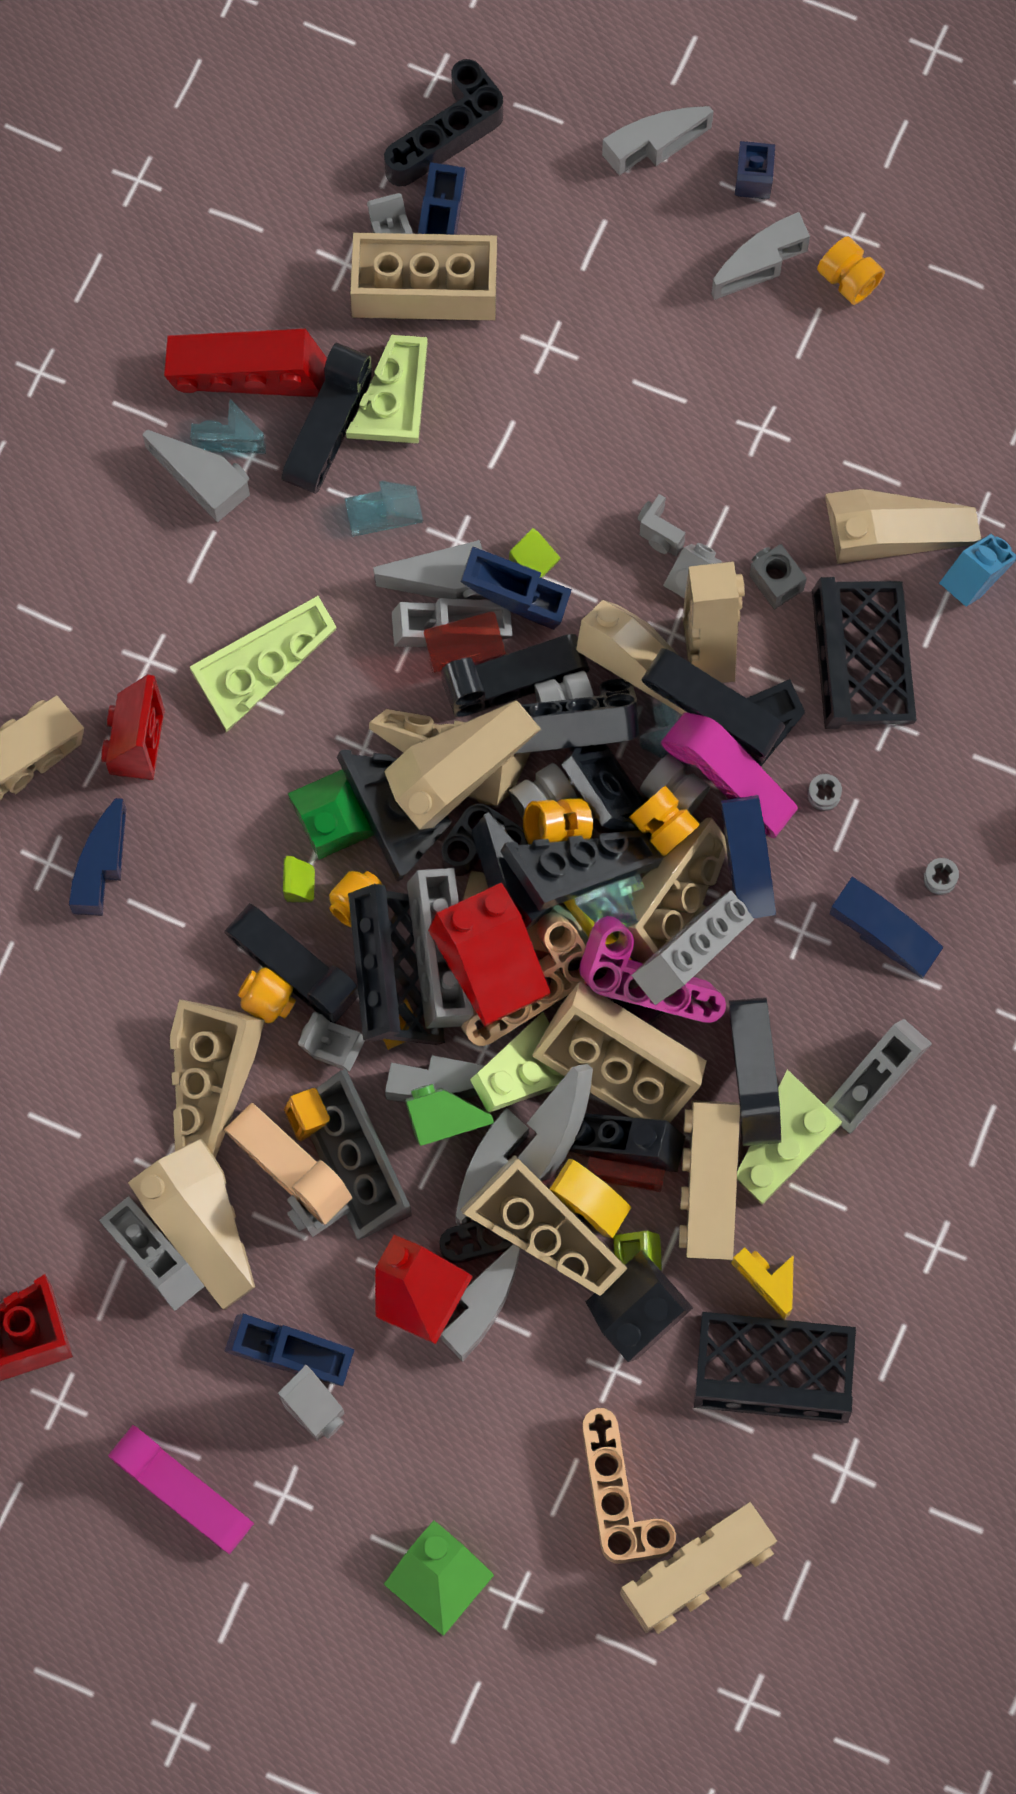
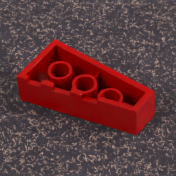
[164,328,327,397]
[0,1274,73,1381]

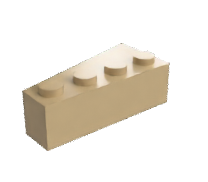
[679,1100,740,1260]

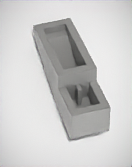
[602,106,714,176]
[711,212,810,300]
[392,598,512,647]
[385,1055,485,1102]
[518,1064,593,1181]
[456,1108,529,1225]
[441,1244,520,1362]

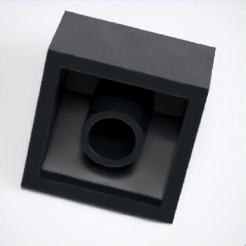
[585,1250,693,1362]

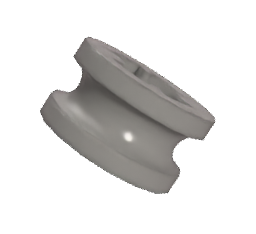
[807,774,842,811]
[924,858,959,895]

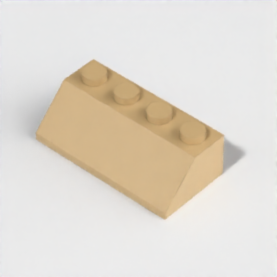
[350,233,497,320]
[532,981,707,1123]

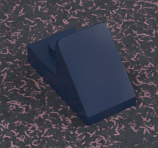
[735,141,775,199]

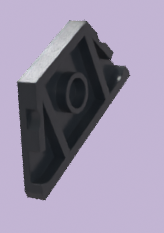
[561,743,652,839]
[337,749,451,881]

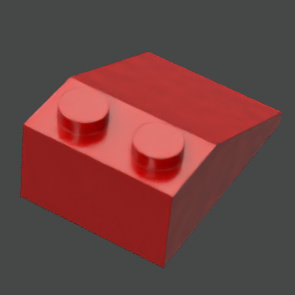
[101,674,165,780]
[428,882,551,1027]

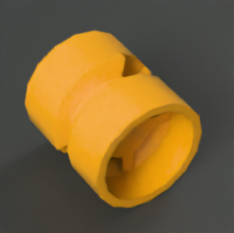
[817,236,885,305]
[629,786,700,857]
[523,798,593,844]

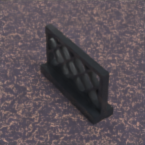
[812,577,917,729]
[348,884,445,1045]
[693,1312,856,1423]

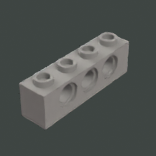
[407,868,474,1029]
[631,890,754,1005]

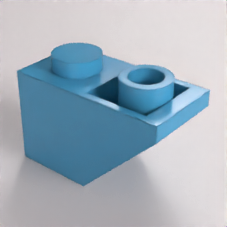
[939,534,1016,607]

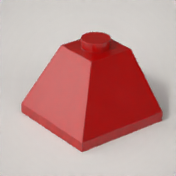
[375,1235,473,1345]

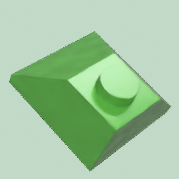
[405,1084,494,1146]
[384,1520,494,1636]

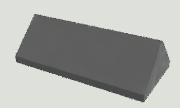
[310,1069,412,1240]

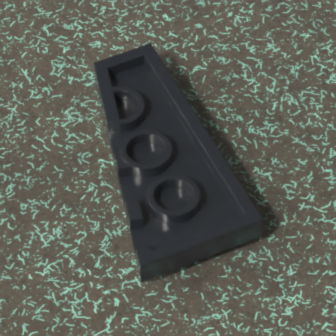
[500,830,663,911]

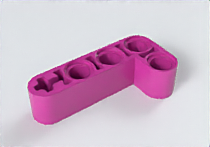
[661,713,798,838]
[579,916,726,1023]
[108,1425,254,1555]

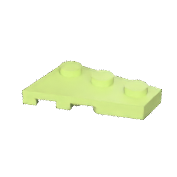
[346,335,428,443]
[470,1012,565,1113]
[737,1070,842,1205]

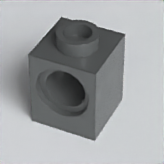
[749,544,807,610]

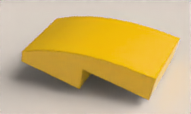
[549,1159,632,1238]

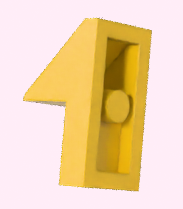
[731,1247,794,1320]

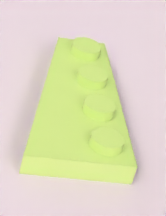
[190,596,337,732]

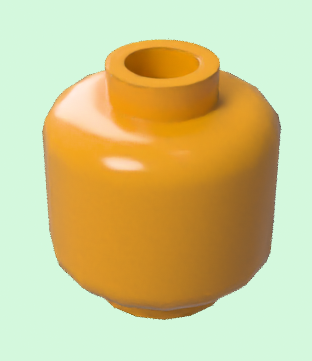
[329,871,383,927]
[237,968,296,1024]

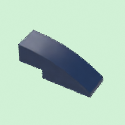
[418,162,467,235]
[460,547,572,630]
[721,795,776,919]
[69,798,127,916]
[829,876,943,979]
[224,1313,355,1387]

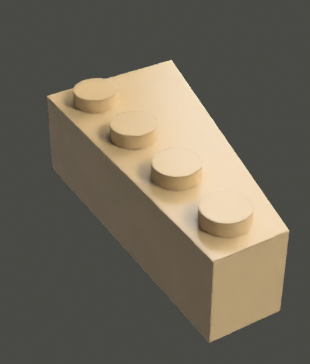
[682,562,745,683]
[0,696,84,800]
[460,1155,627,1296]
[620,1502,777,1634]

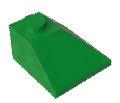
[288,769,374,860]

